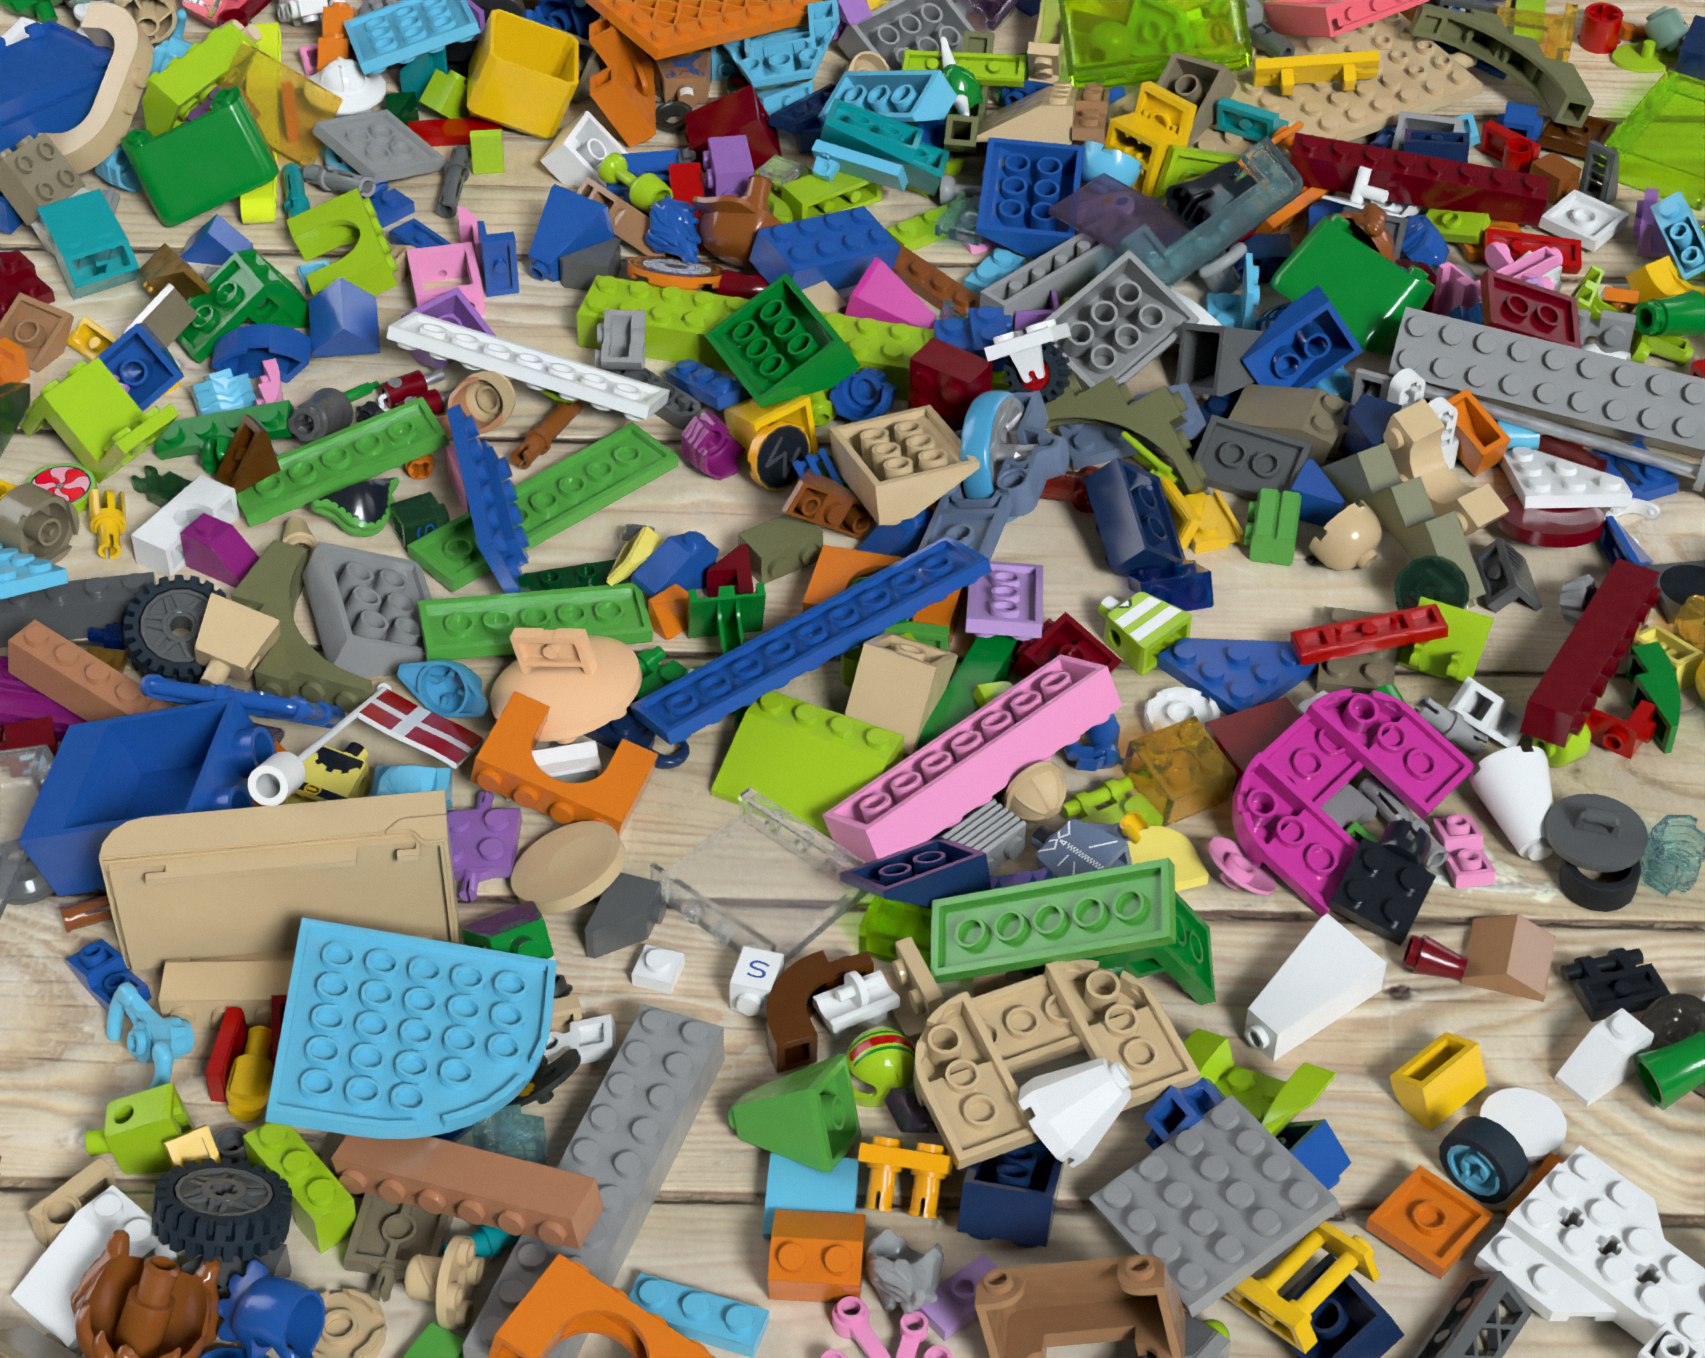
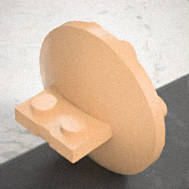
[490,628,642,744]

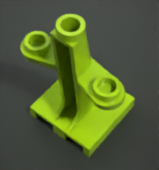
[1571,264,1695,366]

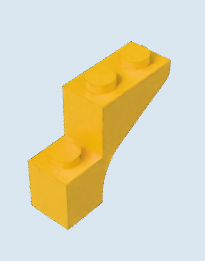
[1625,255,1705,337]

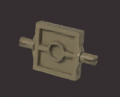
[343,1194,454,1302]

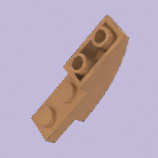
[1072,83,1110,146]
[576,176,666,256]

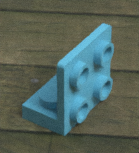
[1206,253,1260,330]

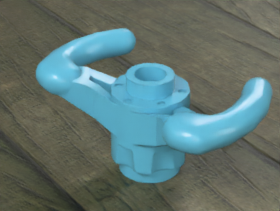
[148,9,193,78]
[106,982,194,1090]

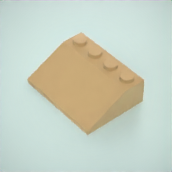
[976,81,1079,145]
[829,405,980,526]

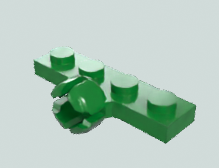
[155,400,294,476]

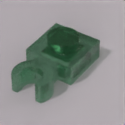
[131,465,192,508]

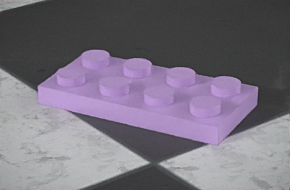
[965,561,1043,641]

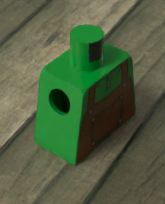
[460,901,554,959]

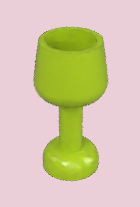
[599,152,673,214]

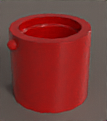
[1577,3,1624,54]

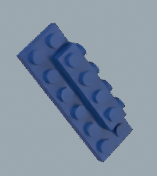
[446,404,530,593]

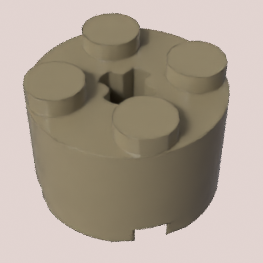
[0,482,80,564]

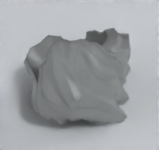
[864,1228,944,1314]

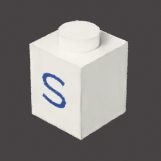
[730,946,784,1018]

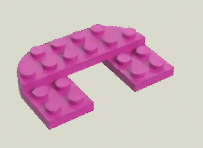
[1232,689,1476,916]

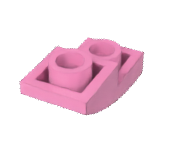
[255,358,284,406]
[1432,814,1496,889]

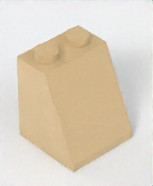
[845,631,958,757]

